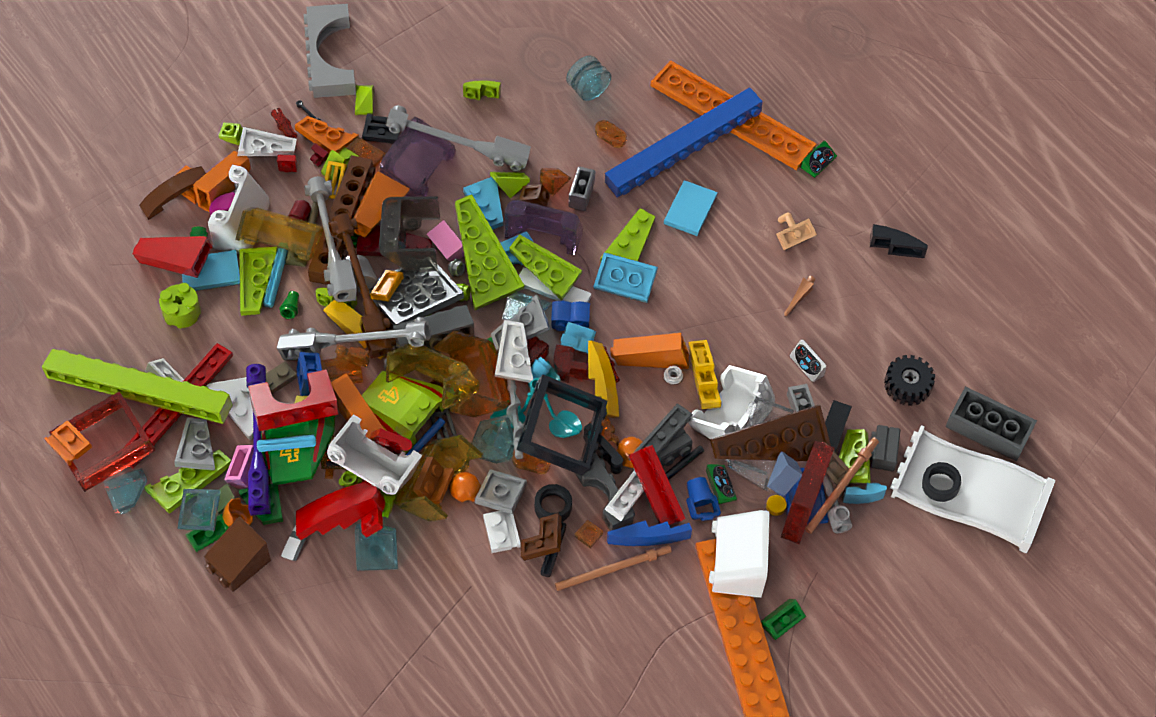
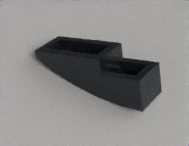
[870,224,928,258]
[825,400,852,453]

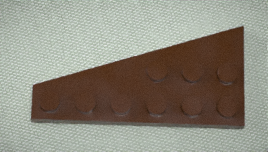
[710,405,831,462]

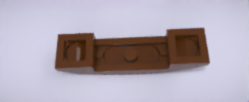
[139,166,206,220]

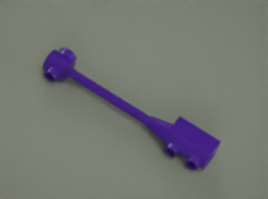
[246,364,271,516]

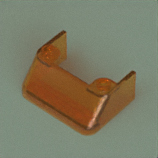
[434,331,511,418]

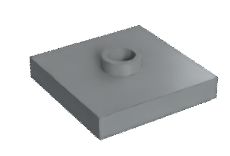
[475,469,527,514]

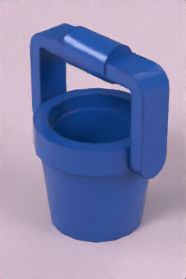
[686,477,721,521]

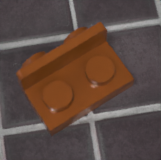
[413,457,455,504]

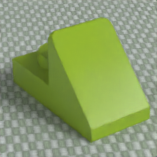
[321,147,358,180]

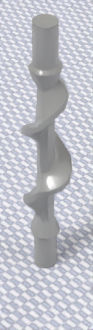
[506,379,524,459]

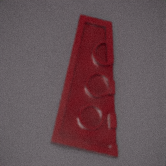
[356,225,432,258]

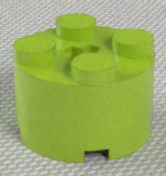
[159,283,201,329]

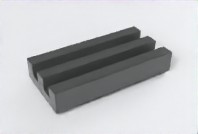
[430,409,460,450]

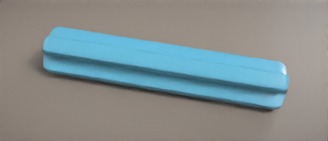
[257,435,316,452]

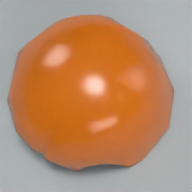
[616,436,643,468]
[449,472,481,502]
[222,498,253,527]

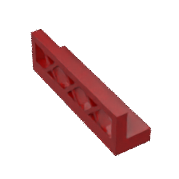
[628,445,686,525]

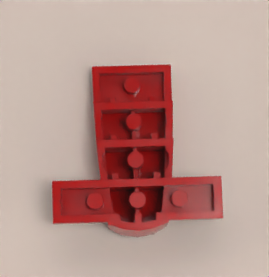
[296,480,385,540]

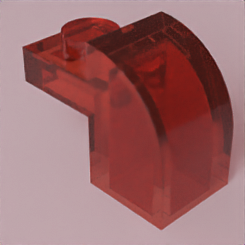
[553,344,589,383]

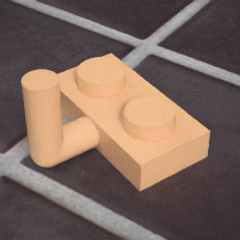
[776,213,817,250]

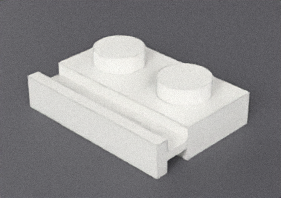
[483,511,521,553]

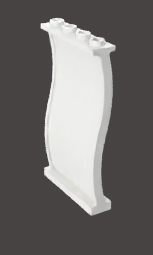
[890,425,1056,553]

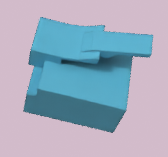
[560,322,596,354]

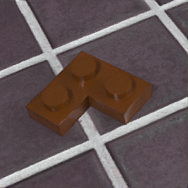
[521,513,562,561]

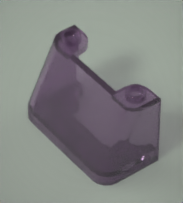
[380,117,456,202]
[505,200,583,255]

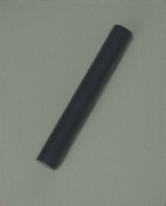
[665,445,704,480]

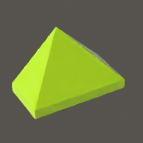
[355,85,374,115]
[490,172,530,198]

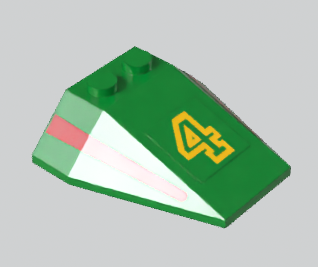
[261,415,335,486]

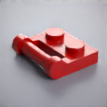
[370,428,412,454]

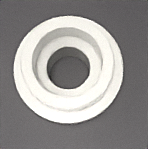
[664,366,683,384]

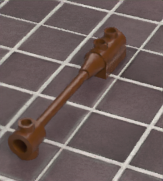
[328,213,396,359]

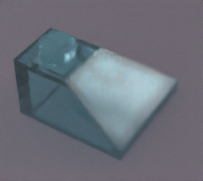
[502,292,552,320]
[467,415,514,464]
[103,468,147,514]
[177,489,221,531]
[355,524,398,571]

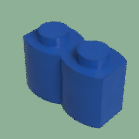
[551,301,590,331]

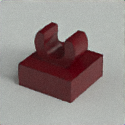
[310,143,329,167]

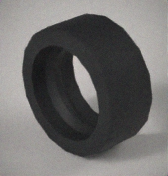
[922,462,961,502]
[534,484,572,522]

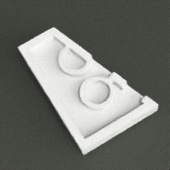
[237,127,297,156]
[495,320,533,383]

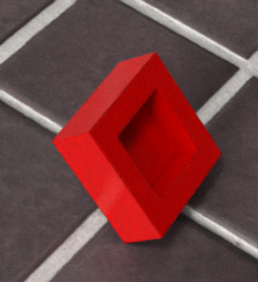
[277,155,297,172]

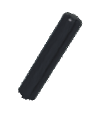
[540,522,567,577]

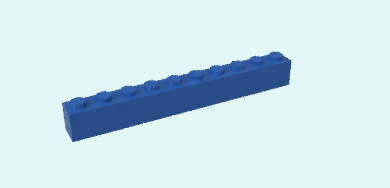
[605,87,763,198]

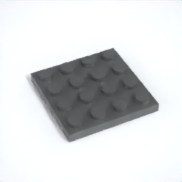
[368,255,464,326]

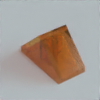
[540,168,571,196]

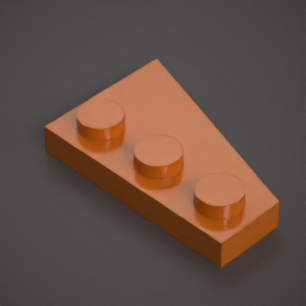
[295,116,359,154]

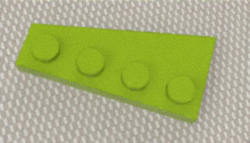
[600,208,655,262]
[509,234,582,301]
[240,247,277,316]
[144,449,231,514]

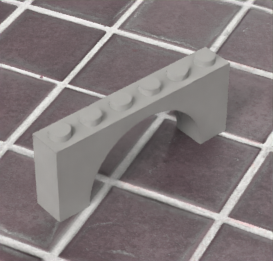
[304,4,356,98]

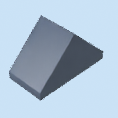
[767,452,803,497]

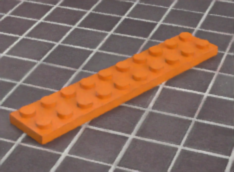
[650,60,817,171]
[695,539,790,717]

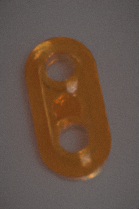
[595,120,627,148]
[512,451,551,474]

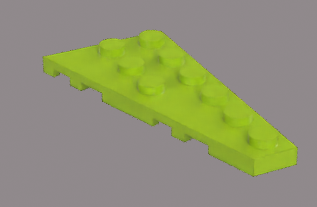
[455,194,525,311]

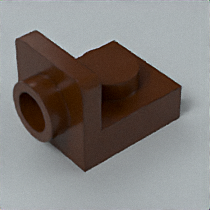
[519,184,550,209]

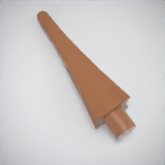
[784,276,815,316]

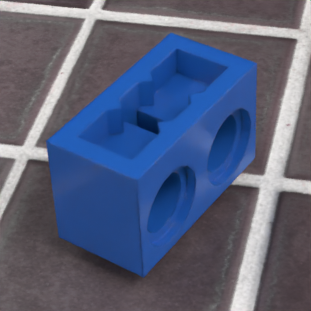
[296,352,322,396]

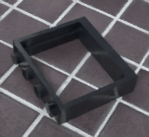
[516,375,607,476]

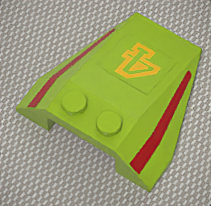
[362,371,454,455]

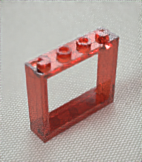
[49,391,155,492]
[781,441,835,545]

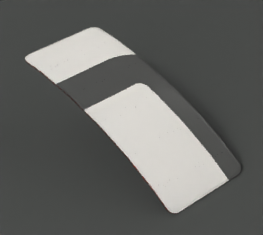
[281,526,307,561]

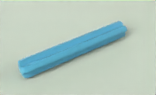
[263,243,289,308]

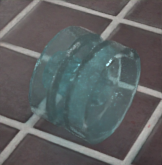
[566,55,612,101]

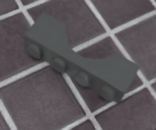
[575,452,635,531]

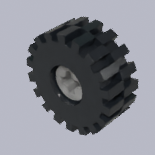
[884,355,935,406]

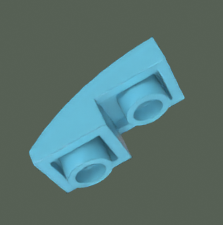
[843,483,887,504]

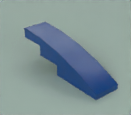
[607,520,692,546]

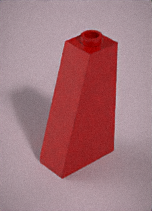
[132,236,213,278]

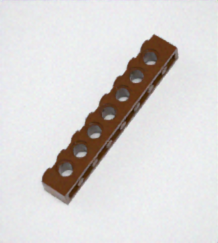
[308,155,375,285]

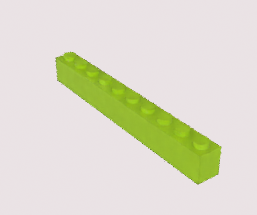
[42,349,233,424]

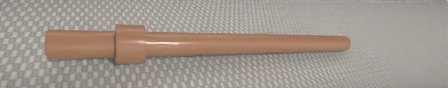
[805,437,879,534]
[555,545,672,591]

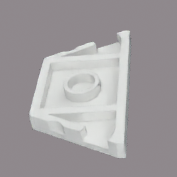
[207,377,253,440]

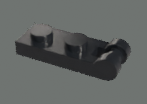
[583,423,623,474]

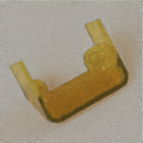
[235,207,323,261]
[386,344,480,409]
[394,435,483,522]

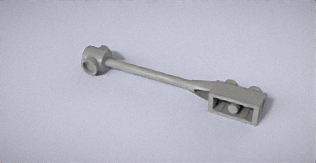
[386,105,531,172]
[304,176,357,302]
[277,317,431,361]
[787,384,852,533]

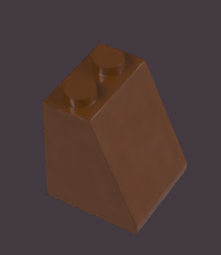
[204,516,271,592]

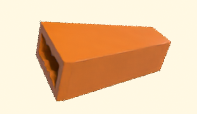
[193,151,251,212]
[354,171,410,237]
[610,333,689,369]
[331,373,385,441]

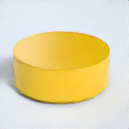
[766,495,787,516]

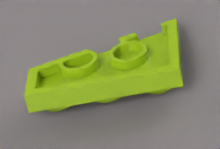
[839,429,871,483]

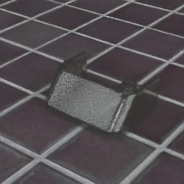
[379,196,440,272]

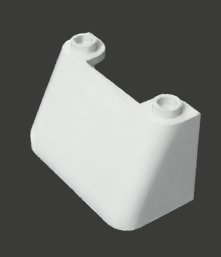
[208,165,270,255]
[688,365,775,439]
[327,414,422,495]
[709,510,769,598]

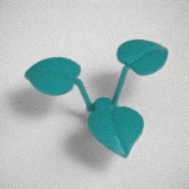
[490,361,582,438]

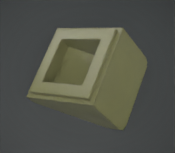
[285,244,309,267]
[210,484,235,514]

